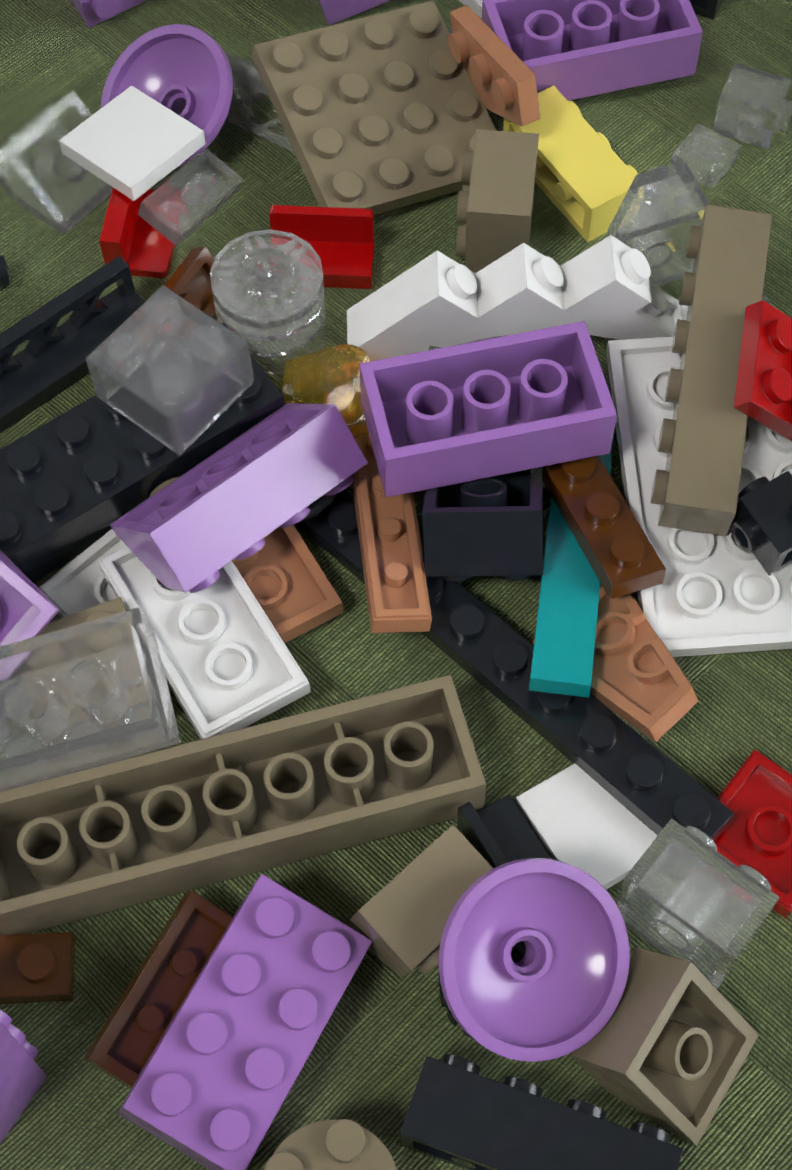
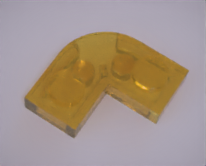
[281,344,373,439]

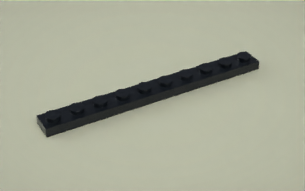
[295,489,735,865]

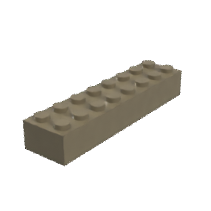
[0,675,486,936]

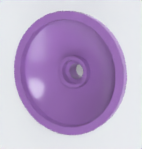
[101,24,233,168]
[439,858,630,1062]

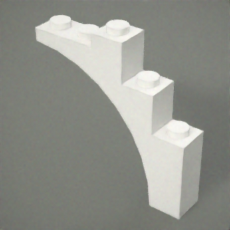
[347,235,688,363]

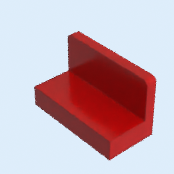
[99,188,185,279]
[268,205,375,289]

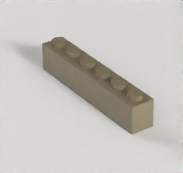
[650,205,772,536]

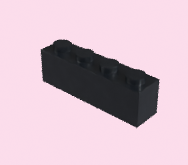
[400,1054,684,1170]

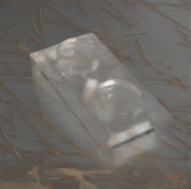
[138,148,243,246]

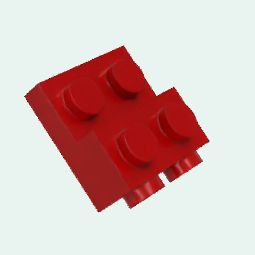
[734,300,792,441]

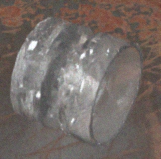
[210,229,328,374]

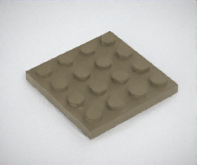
[251,0,496,215]

